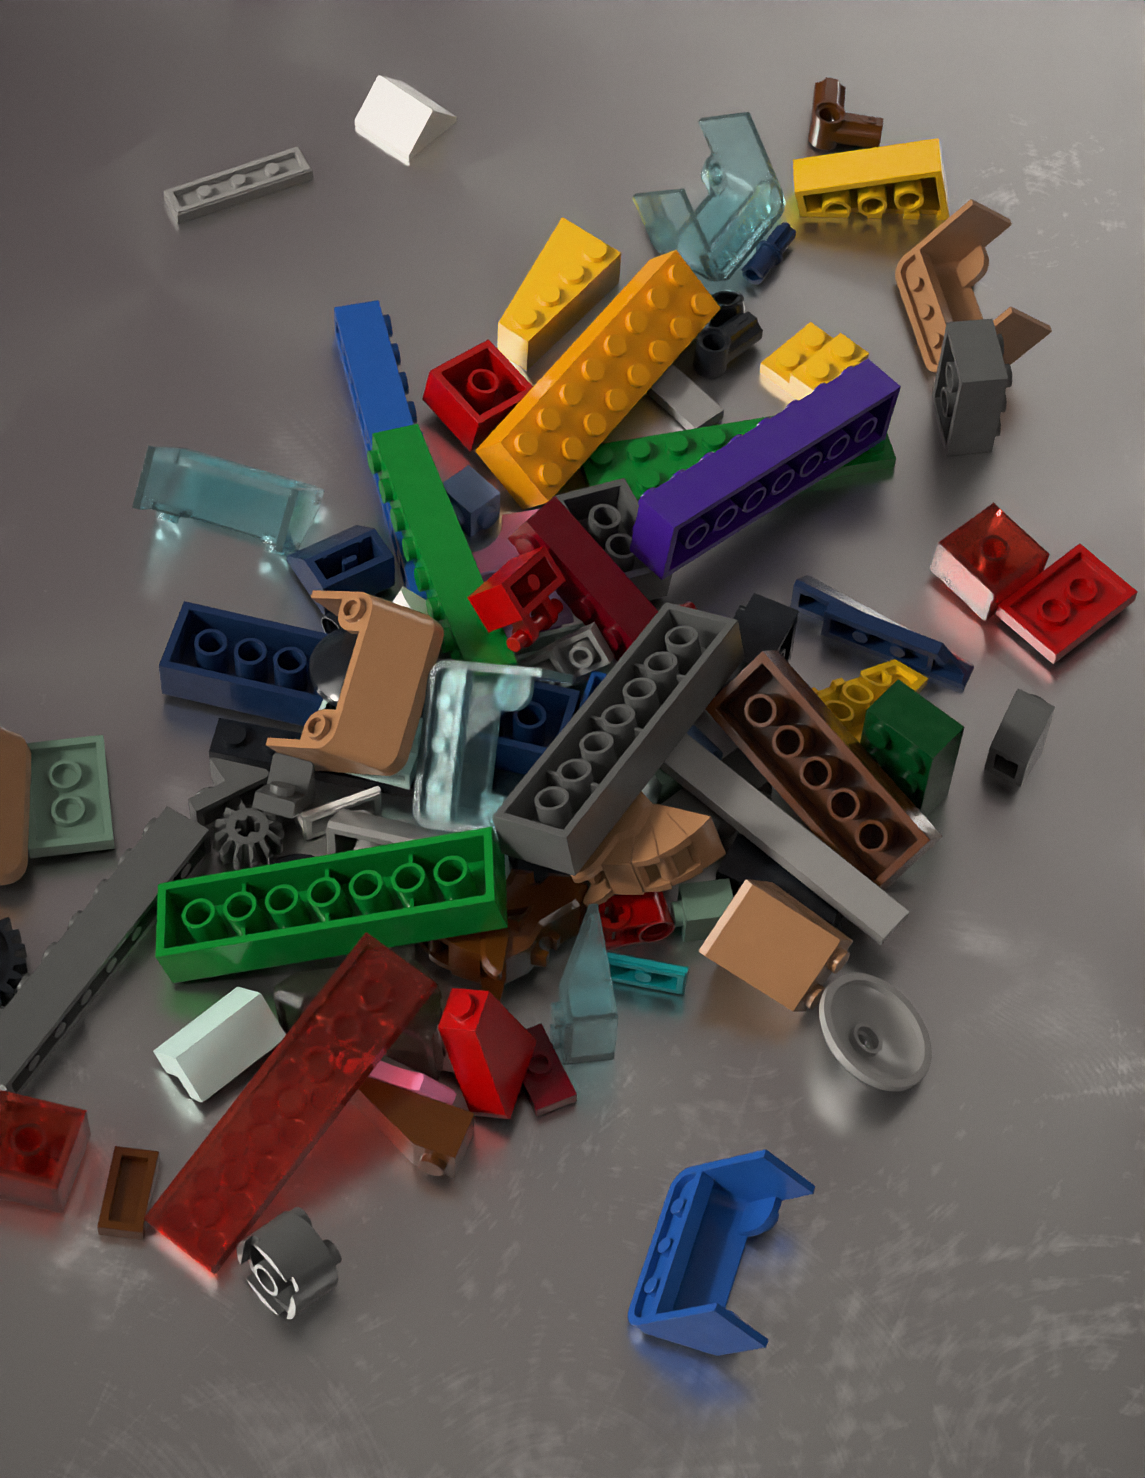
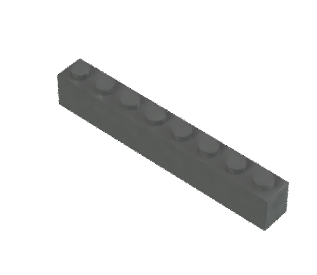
[0,806,211,1106]

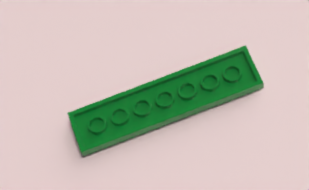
[580,416,896,501]

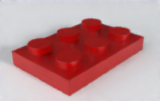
[996,543,1138,664]

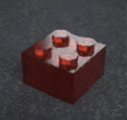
[929,503,1050,621]
[0,1090,91,1213]

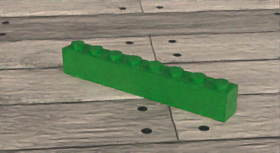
[367,424,517,699]

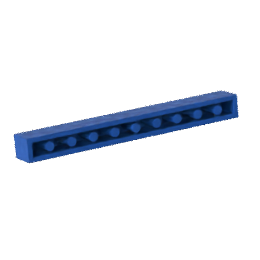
[334,300,428,600]

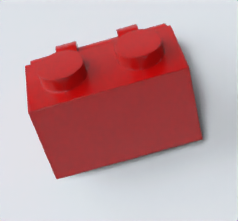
[467,545,566,652]

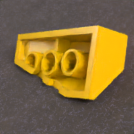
[811,659,929,743]

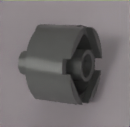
[237,1207,342,1319]

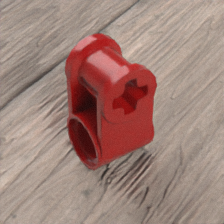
[589,891,675,950]

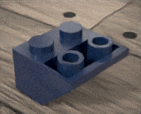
[286,525,395,615]

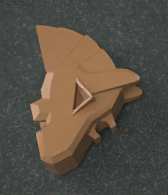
[571,791,726,908]

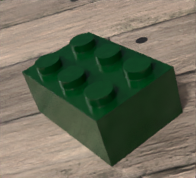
[860,679,964,817]

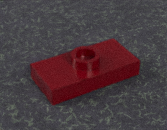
[522,1023,577,1117]

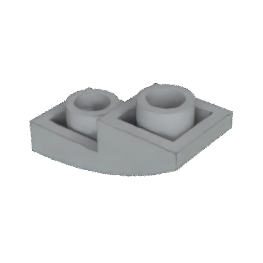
[518,622,615,688]

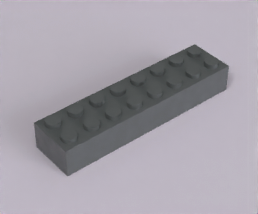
[492,602,745,876]

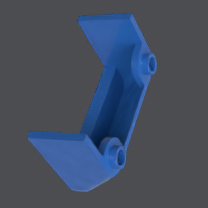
[628,1149,816,1356]

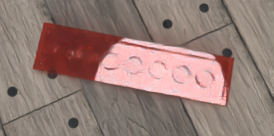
[143,932,438,1275]

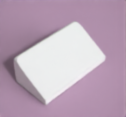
[294,786,382,840]

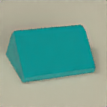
[600,951,690,995]

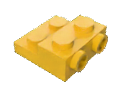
[760,322,869,400]

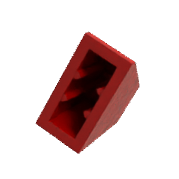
[438,988,537,1119]

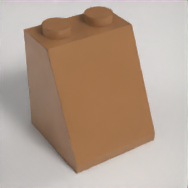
[698,879,853,1012]

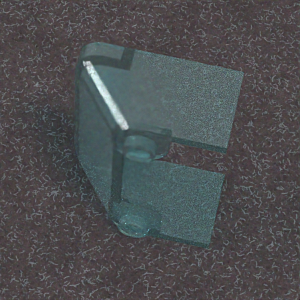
[632,112,785,282]
[132,445,325,557]
[412,660,573,836]

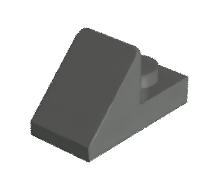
[252,753,316,819]
[188,757,269,829]

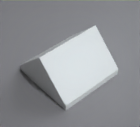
[355,75,457,161]

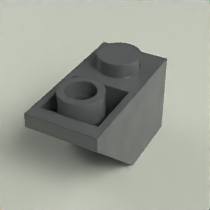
[984,689,1055,787]

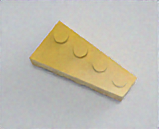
[793,138,950,220]
[497,217,621,371]

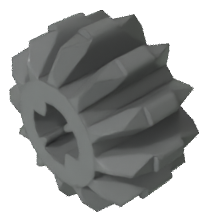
[212,801,284,870]

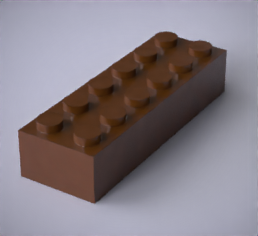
[705,650,943,891]

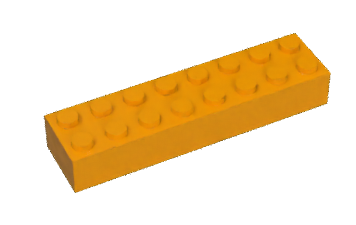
[475,250,721,510]

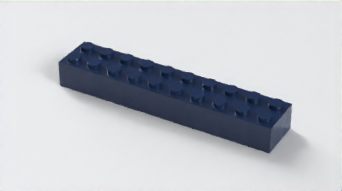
[159,601,580,775]

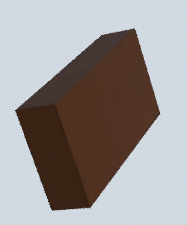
[97,1146,160,1240]

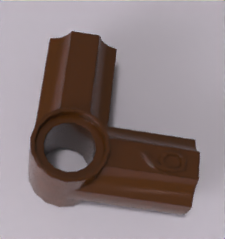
[808,77,883,150]

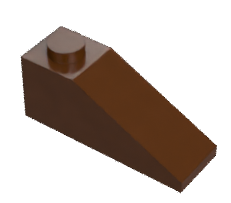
[347,1071,475,1178]

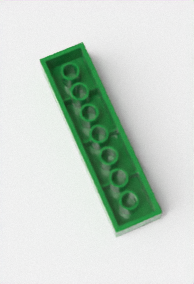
[156,826,508,983]

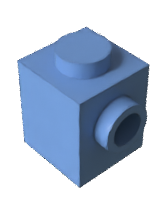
[443,465,500,537]

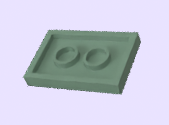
[27,735,115,858]

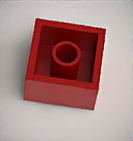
[422,339,533,452]

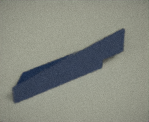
[790,575,975,690]

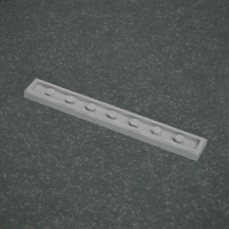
[660,733,910,946]

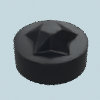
[711,290,745,321]

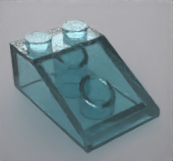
[549,903,618,1065]

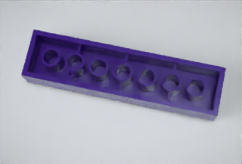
[629,359,901,580]

